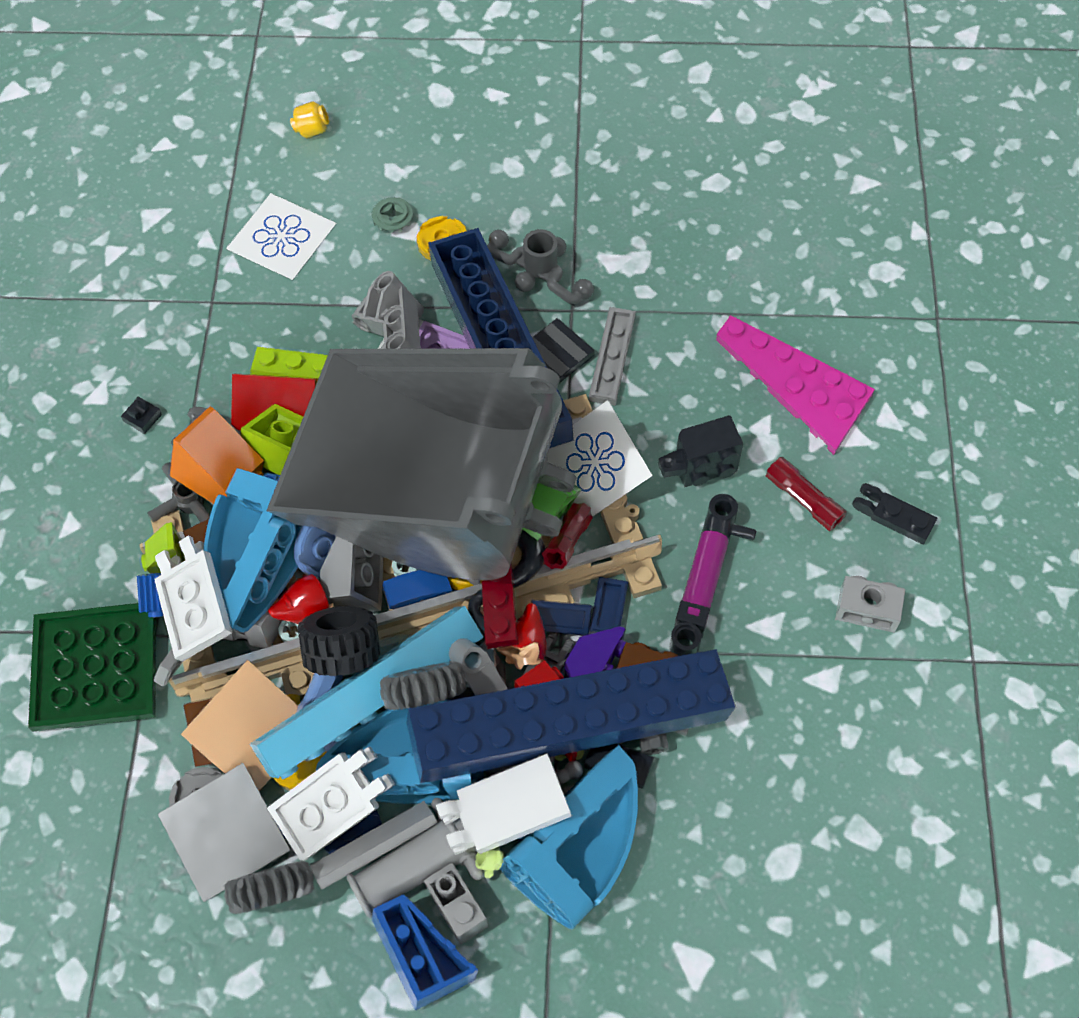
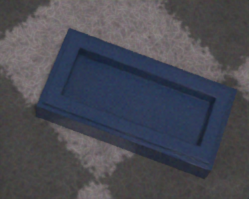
[589,577,628,634]
[531,599,592,635]

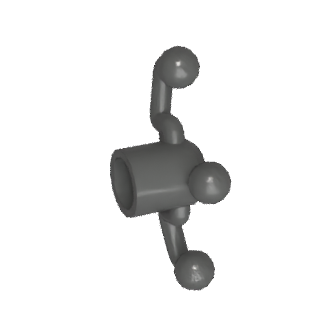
[487,229,594,304]

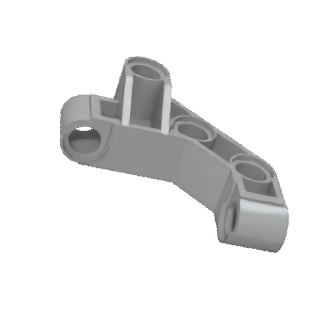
[352,271,424,349]
[449,638,555,763]

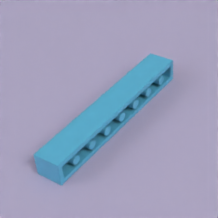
[250,606,483,779]

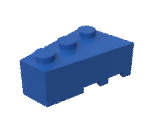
[372,894,478,1011]

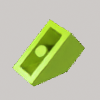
[141,522,186,573]

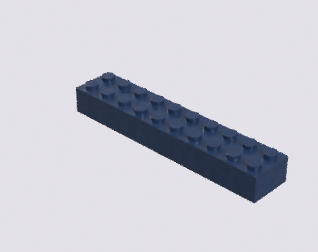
[428,228,574,449]
[406,649,736,784]

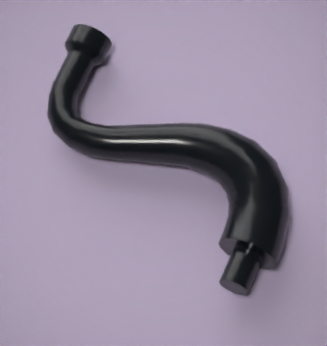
[468,529,545,632]

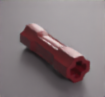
[765,457,847,531]
[542,502,593,569]

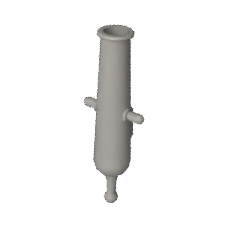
[346,761,583,918]

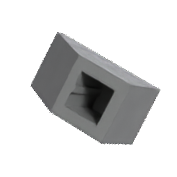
[424,863,488,945]

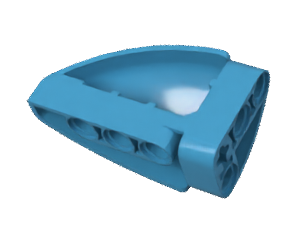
[204,468,302,632]
[316,699,484,805]
[500,745,638,929]

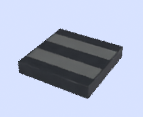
[532,318,595,384]

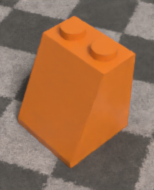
[170,406,264,504]

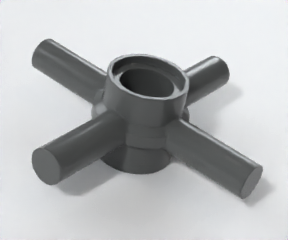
[147,462,210,522]

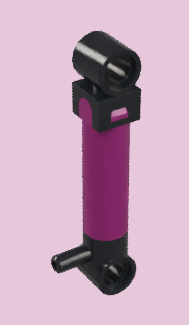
[669,494,757,656]

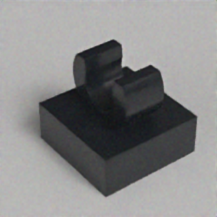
[121,396,162,434]

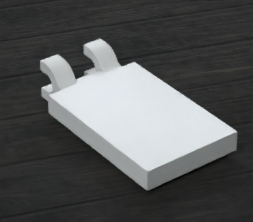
[154,536,233,662]
[267,746,395,861]
[436,754,572,855]

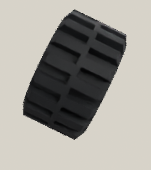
[298,606,380,676]

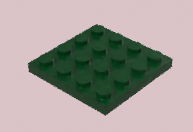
[28,603,156,732]

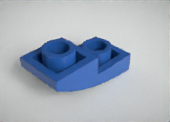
[382,570,452,610]

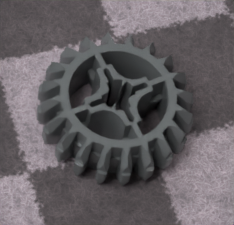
[380,662,466,710]
[224,860,315,914]

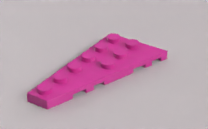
[716,315,875,455]

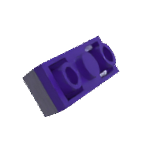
[564,626,626,678]

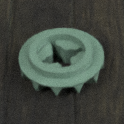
[372,197,413,233]

